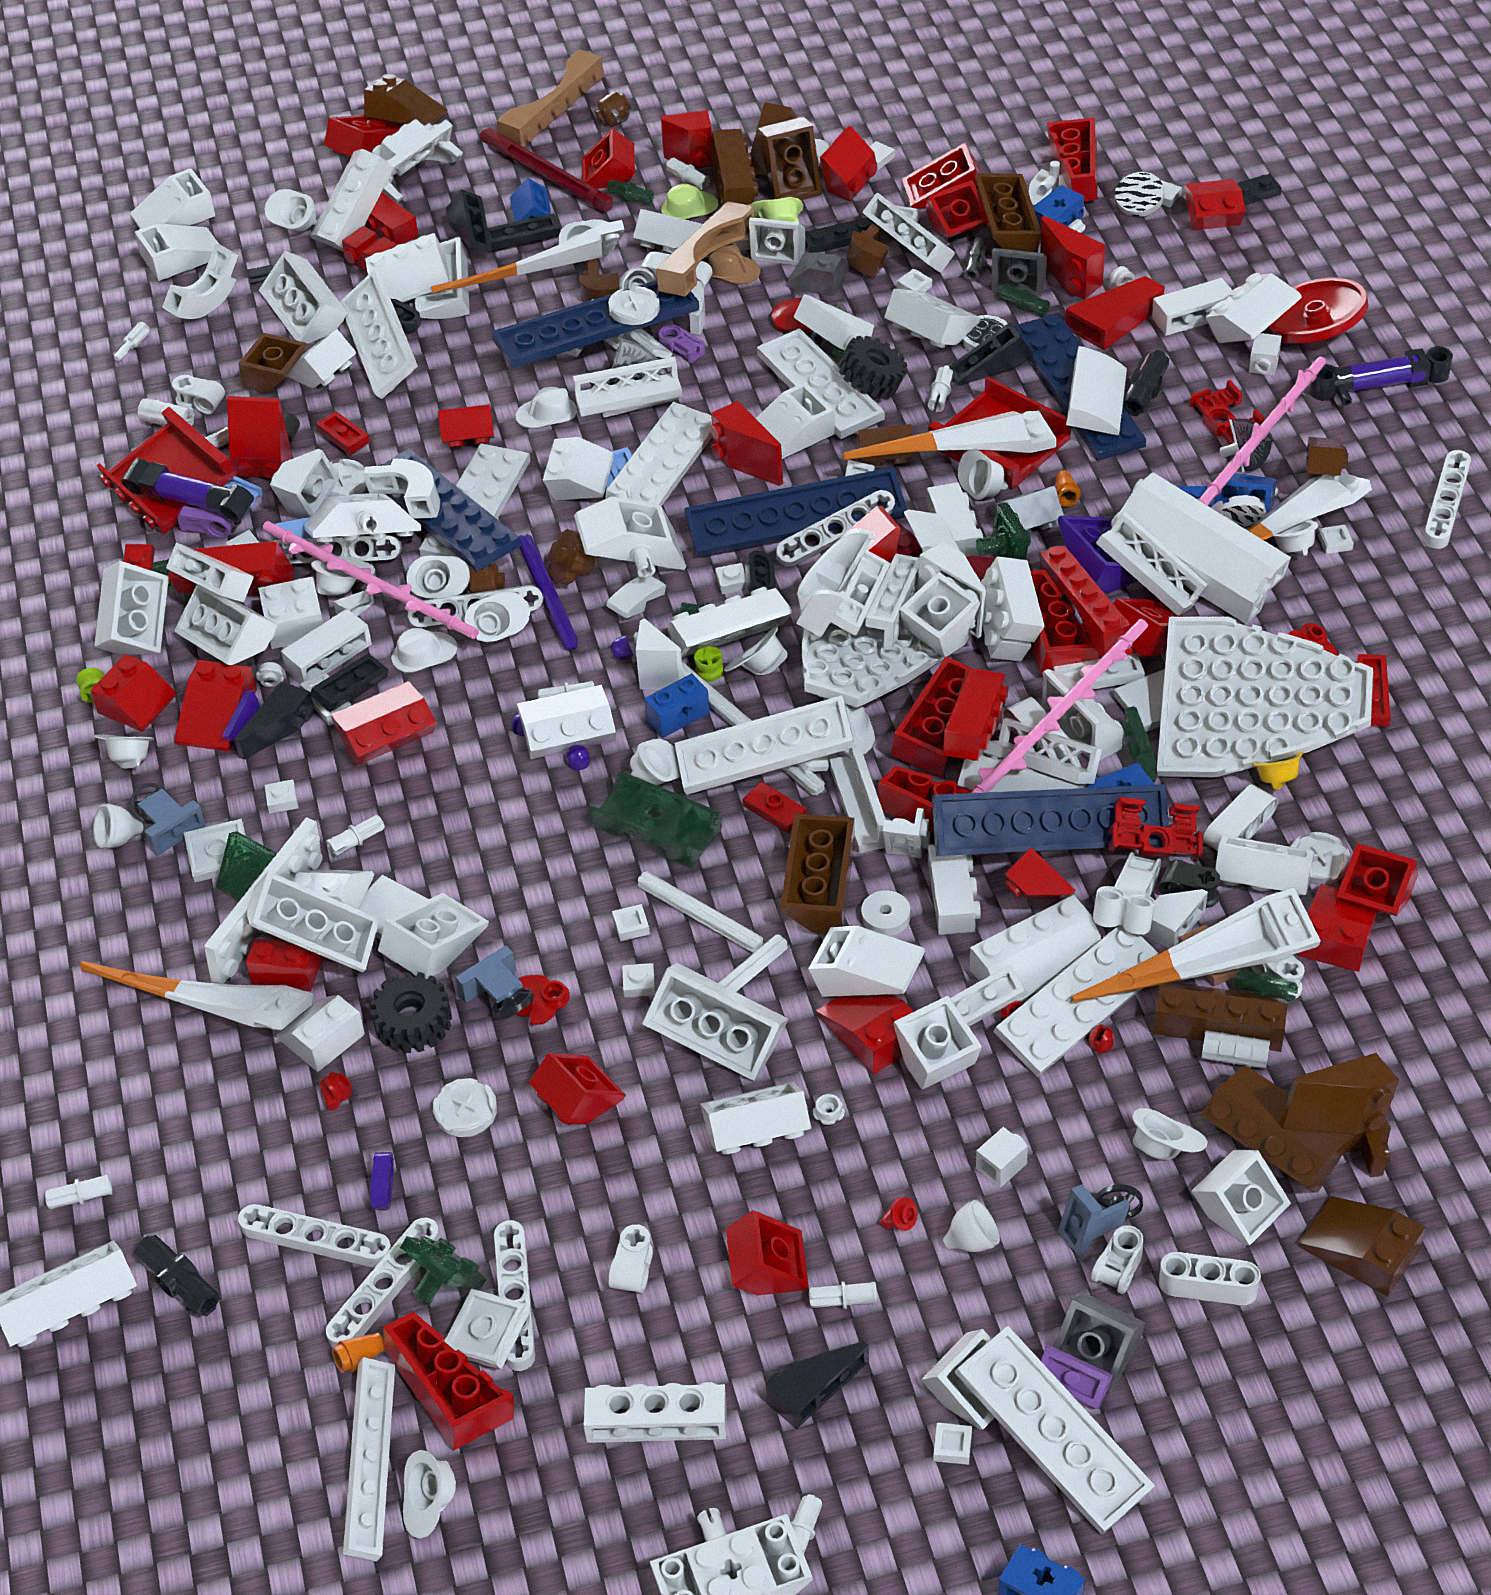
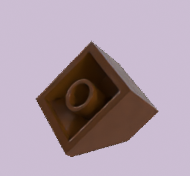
[238,332,308,393]
[854,424,915,467]

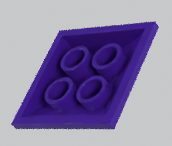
[1057,516,1138,592]

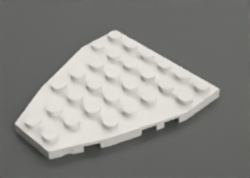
[802,571,972,707]
[1157,617,1373,777]

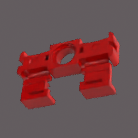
[1190,380,1265,445]
[1108,797,1203,861]

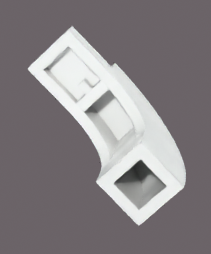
[162,244,239,319]
[363,459,440,519]

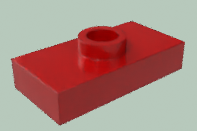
[316,411,370,455]
[743,781,807,834]

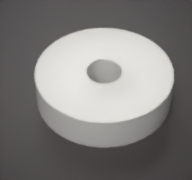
[861,890,910,936]

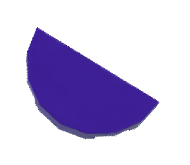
[222,690,260,742]

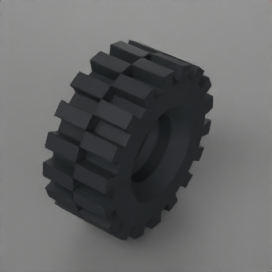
[838,336,908,398]
[370,972,452,1053]

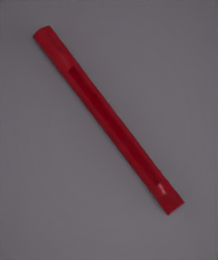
[480,127,613,212]

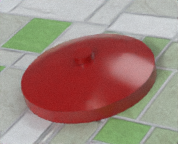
[1266,278,1369,343]

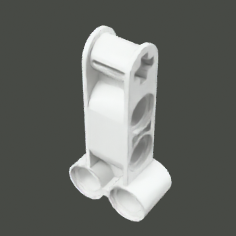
[1093,852,1161,934]

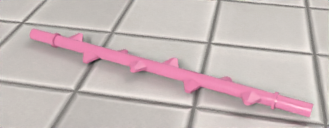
[1198,356,1326,506]
[263,521,479,639]
[971,619,1148,793]

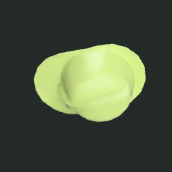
[661,184,718,220]
[749,197,804,223]

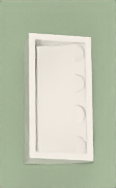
[415,237,470,319]
[1066,346,1127,435]

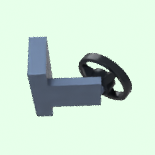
[130,783,206,856]
[455,945,534,1017]
[1058,1184,1143,1255]

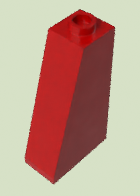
[1065,276,1165,350]

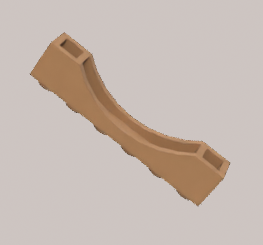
[497,49,604,147]
[655,201,754,296]

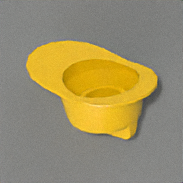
[1252,752,1303,790]

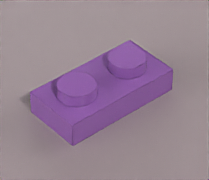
[1041,1345,1113,1409]

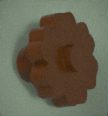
[547,529,595,586]

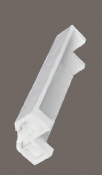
[1111,473,1291,624]

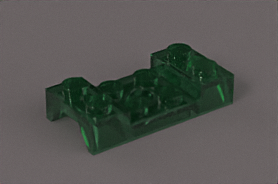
[589,770,722,868]

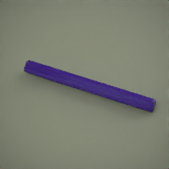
[519,534,578,650]

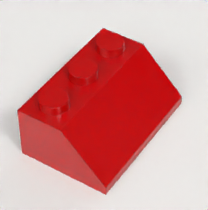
[330,681,436,767]

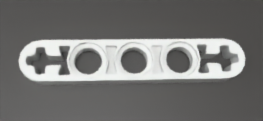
[1424,450,1471,549]
[776,490,895,567]
[275,535,402,564]
[408,585,543,627]
[238,1204,391,1267]
[326,1218,440,1348]
[494,1220,535,1371]

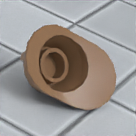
[705,243,761,284]

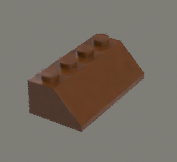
[712,129,758,208]
[974,173,1042,253]
[780,814,855,933]
[1153,982,1288,1052]
[1200,1065,1354,1192]

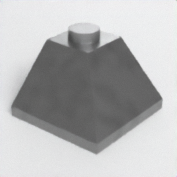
[787,253,850,297]

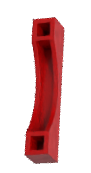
[1039,545,1132,657]

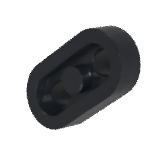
[391,299,421,333]
[745,551,776,592]

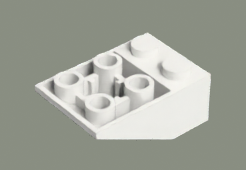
[130,168,215,229]
[135,223,220,281]
[756,382,835,459]
[917,542,986,638]
[809,926,925,997]

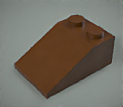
[364,74,448,126]
[758,117,822,200]
[1279,1053,1399,1134]
[1298,1196,1426,1297]

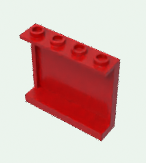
[928,376,1071,490]
[96,407,237,534]

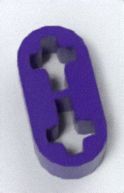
[370,1152,394,1209]

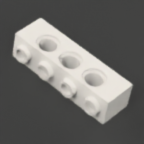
[862,193,955,273]
[584,1382,727,1443]

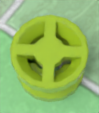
[694,646,723,682]
[76,667,104,703]

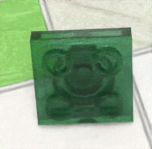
[976,502,1031,560]
[216,831,277,900]
[399,1236,487,1303]

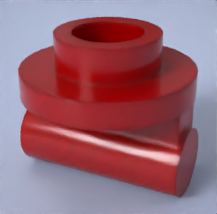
[319,1072,352,1111]
[880,1197,918,1231]

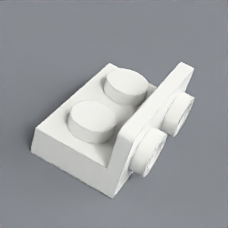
[882,808,931,858]

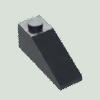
[446,189,492,253]
[949,322,1034,386]
[235,681,314,760]
[766,1341,869,1429]

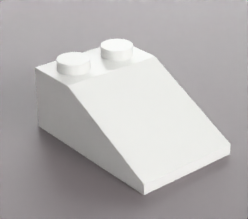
[378,893,489,979]

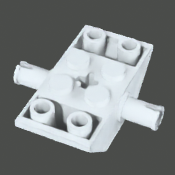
[574,490,686,578]
[304,493,421,542]
[650,1508,813,1595]

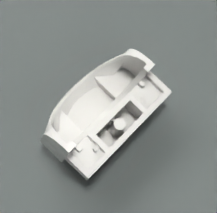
[372,119,463,203]
[796,529,891,637]

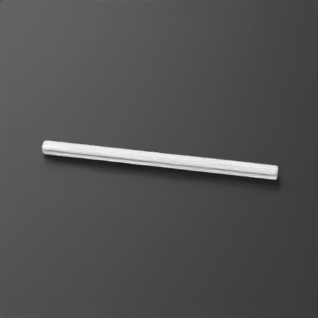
[633,631,825,796]

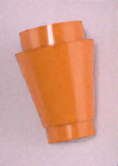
[1055,470,1081,507]
[332,1332,385,1373]

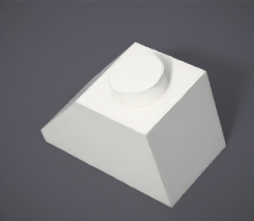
[1142,889,1208,948]

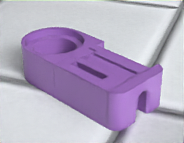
[659,324,705,363]
[177,506,234,539]

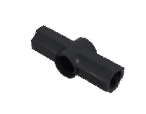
[1123,350,1170,416]
[133,1235,220,1318]

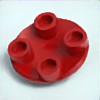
[771,298,813,335]

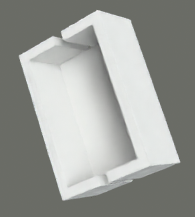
[981,556,1045,662]

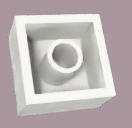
[258,577,323,649]

